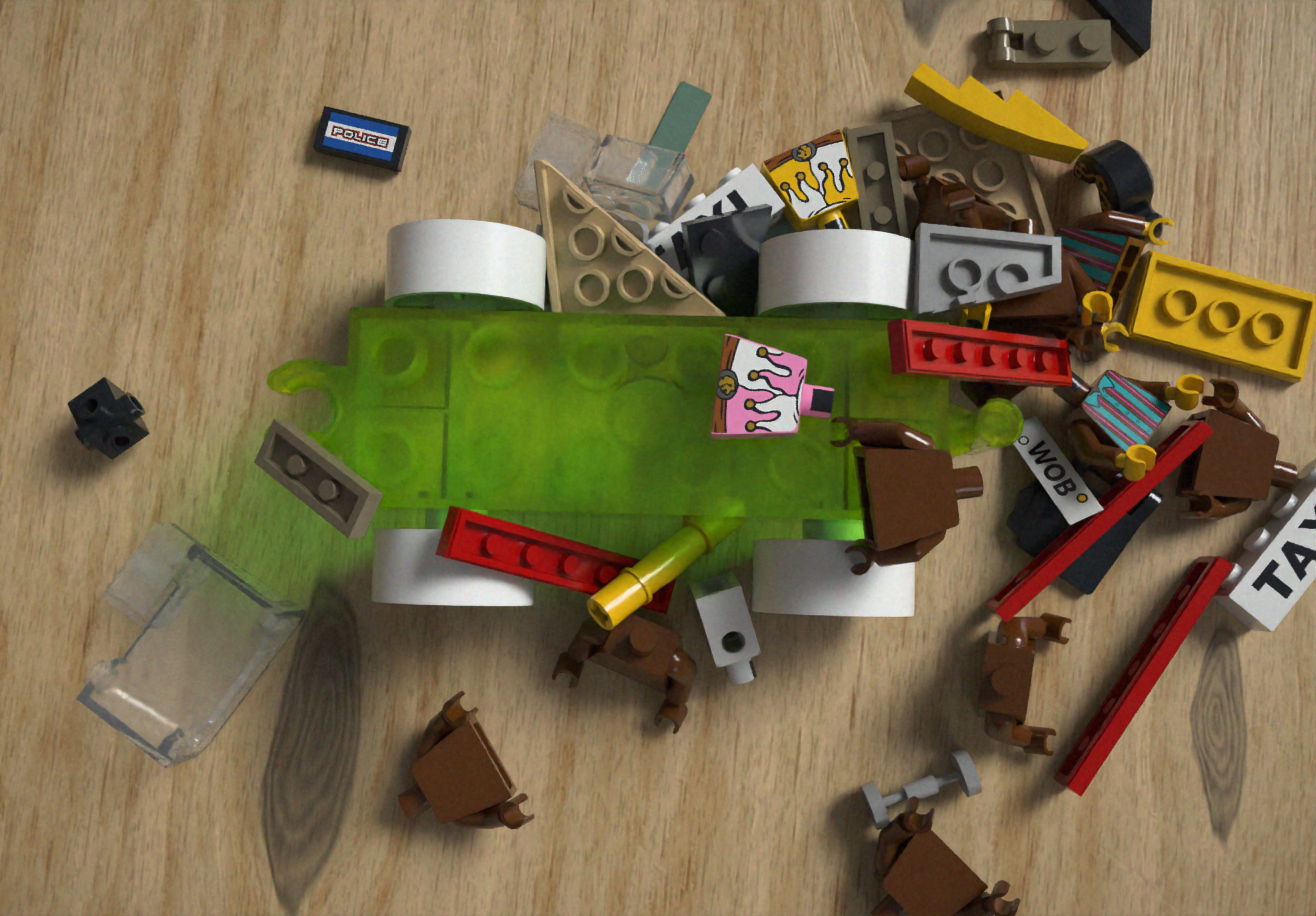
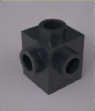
[67,377,150,460]

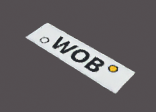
[1004,416,1104,525]

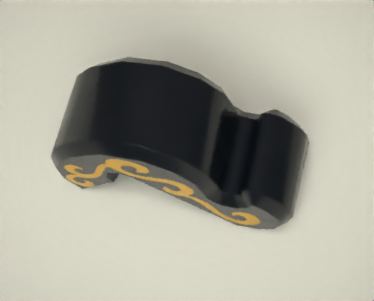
[1074,140,1163,245]

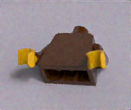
[959,219,1113,330]

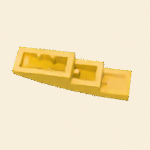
[904,62,1089,164]

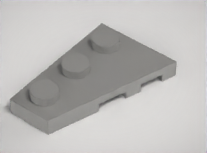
[913,223,1061,320]

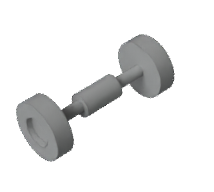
[860,748,982,830]

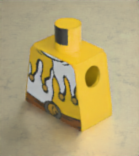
[760,129,859,232]

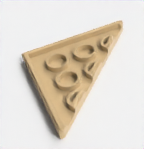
[842,81,1054,236]
[533,160,726,337]

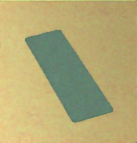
[630,81,712,200]

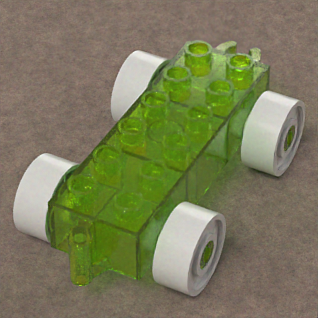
[264,219,1024,617]

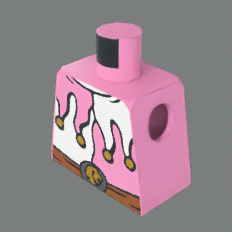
[709,334,834,440]

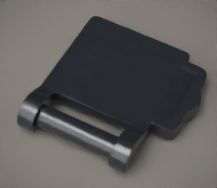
[1006,456,1163,595]

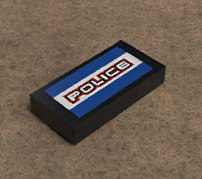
[313,106,412,172]

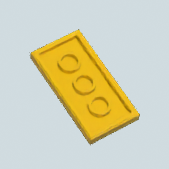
[1123,250,1316,383]

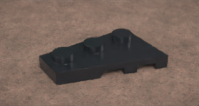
[681,203,772,357]

